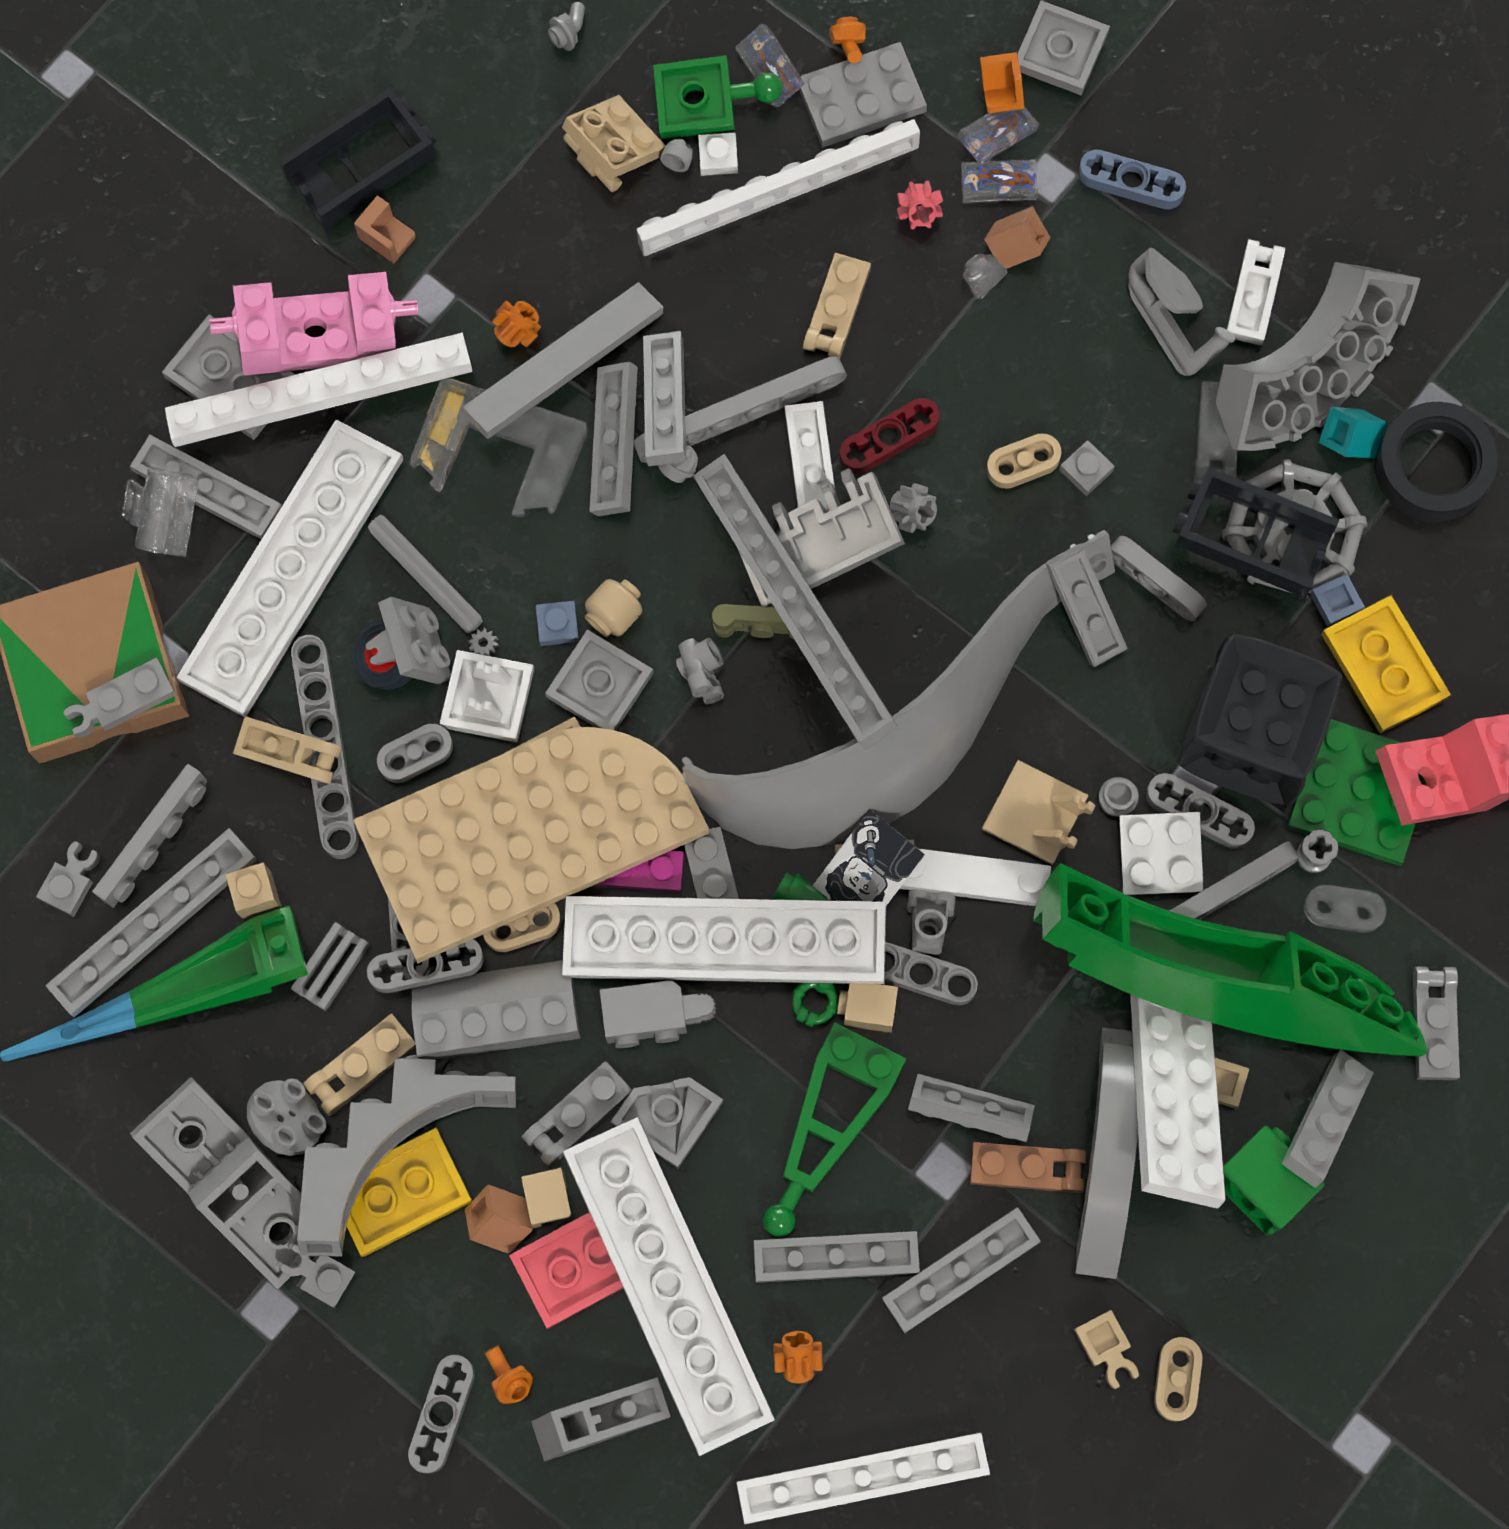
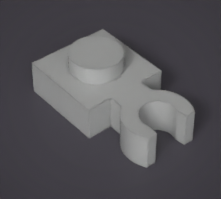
[36,841,100,917]
[276,1243,355,1308]

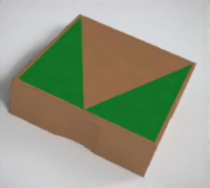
[0,561,189,764]

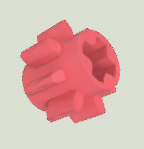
[897,181,943,229]

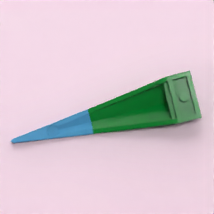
[0,906,308,1061]

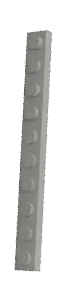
[693,454,899,750]

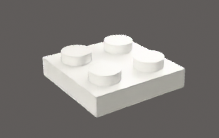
[1119,812,1203,895]

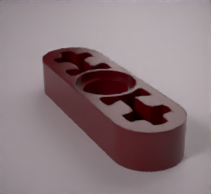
[840,398,940,475]

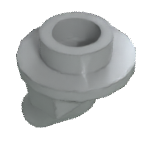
[548,2,585,51]

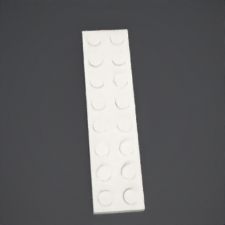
[176,420,403,717]
[562,896,886,984]
[563,1117,775,1456]

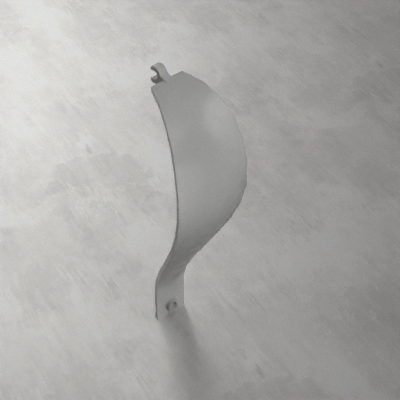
[682,530,1115,849]

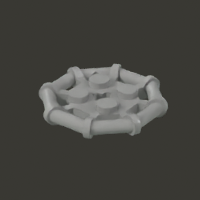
[1222,459,1367,599]

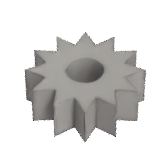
[468,628,499,656]

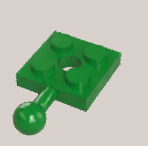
[653,55,783,139]

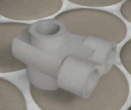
[676,638,724,704]
[907,889,955,955]

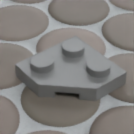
[611,1077,723,1168]

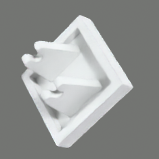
[440,650,534,743]

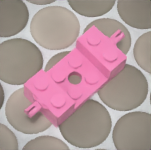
[209,272,418,376]

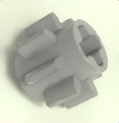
[890,483,937,533]

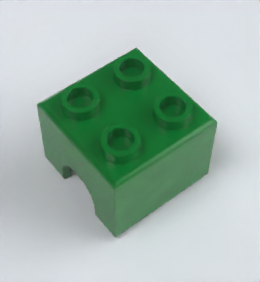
[1223,1126,1325,1236]

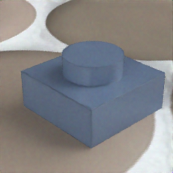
[1310,574,1365,627]
[536,601,579,646]

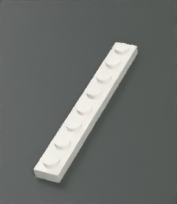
[636,119,920,256]
[165,333,473,447]

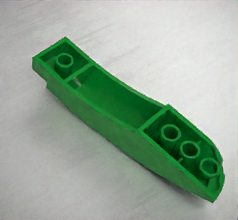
[1033,863,1427,1056]

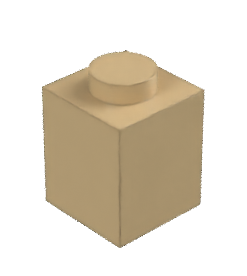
[225,862,282,921]
[837,983,898,1033]

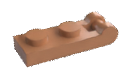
[970,1142,1087,1193]

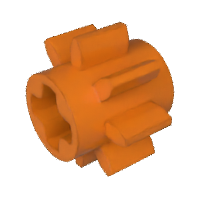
[492,301,541,348]
[773,1331,823,1383]

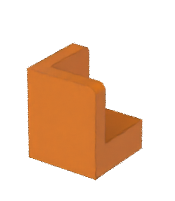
[980,52,1025,113]

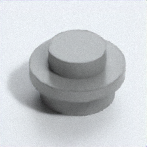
[1099,777,1139,817]

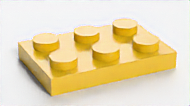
[1321,596,1451,734]
[347,1128,472,1257]

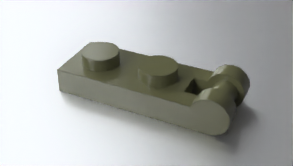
[712,604,794,639]

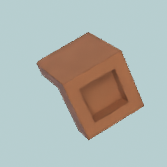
[354,195,416,264]
[984,206,1051,269]
[465,1184,533,1253]

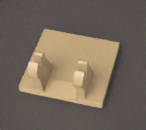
[982,760,1095,865]

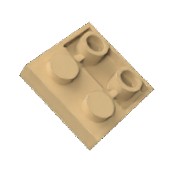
[562,95,665,192]

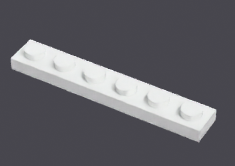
[737,1433,990,1524]

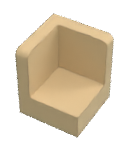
[521,1168,571,1228]

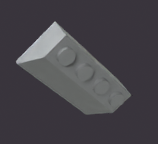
[412,960,581,1060]

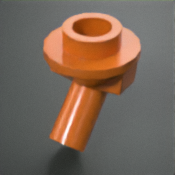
[829,17,866,63]
[485,1345,533,1404]

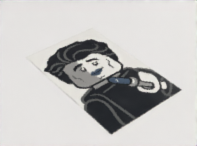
[813,809,925,906]

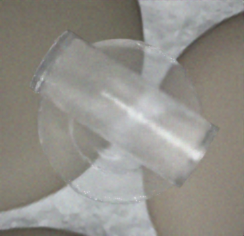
[963,253,1008,299]

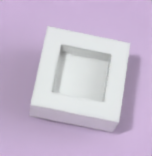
[698,133,738,176]

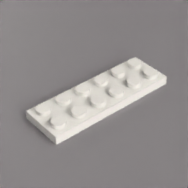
[1130,994,1225,1209]

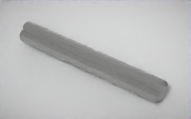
[368,515,482,633]

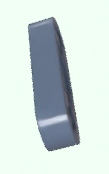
[1079,150,1186,209]

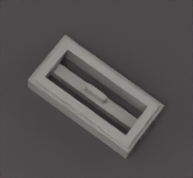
[291,922,370,1011]

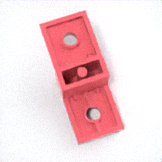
[1376,714,1509,825]

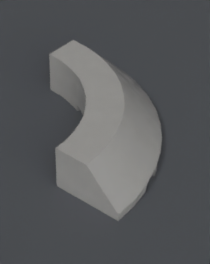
[1216,262,1421,451]

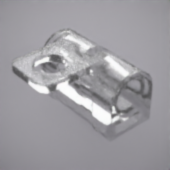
[123,469,198,557]

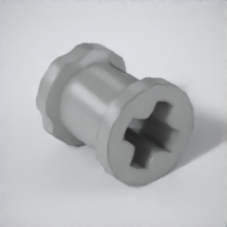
[1297,830,1338,873]

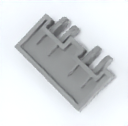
[738,468,905,607]

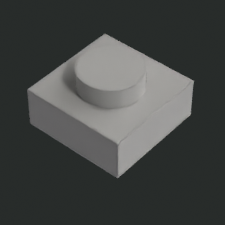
[1059,440,1115,496]

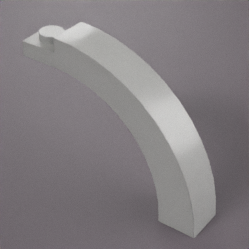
[1075,1027,1138,1279]

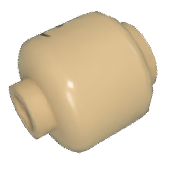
[585,579,642,637]

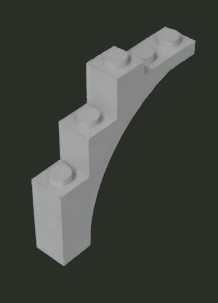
[297,1055,516,1256]

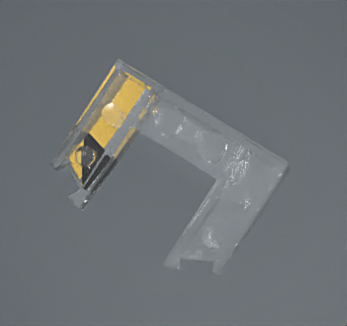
[409,378,588,517]

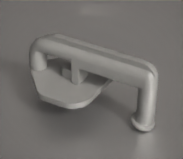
[1128,248,1235,376]

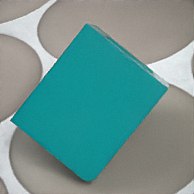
[1319,407,1388,458]

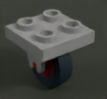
[352,597,451,690]

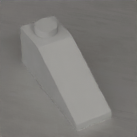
[531,1377,671,1462]

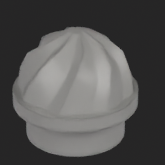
[658,444,698,483]

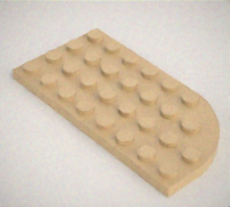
[353,727,709,964]

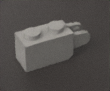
[600,980,716,1048]

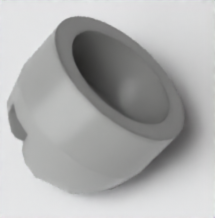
[660,139,693,172]

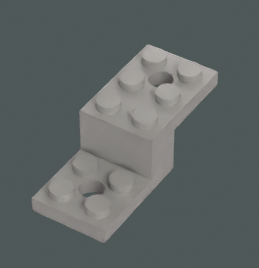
[130,1077,313,1290]

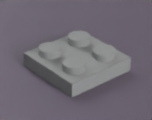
[1017,0,1110,96]
[545,630,654,731]

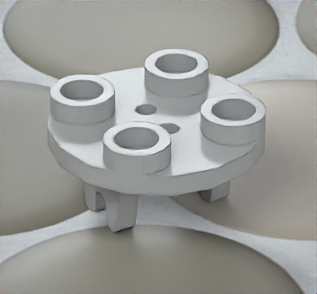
[247,1078,326,1156]

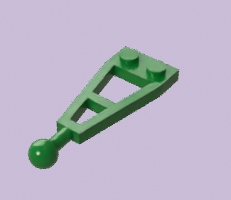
[763,1023,906,1237]

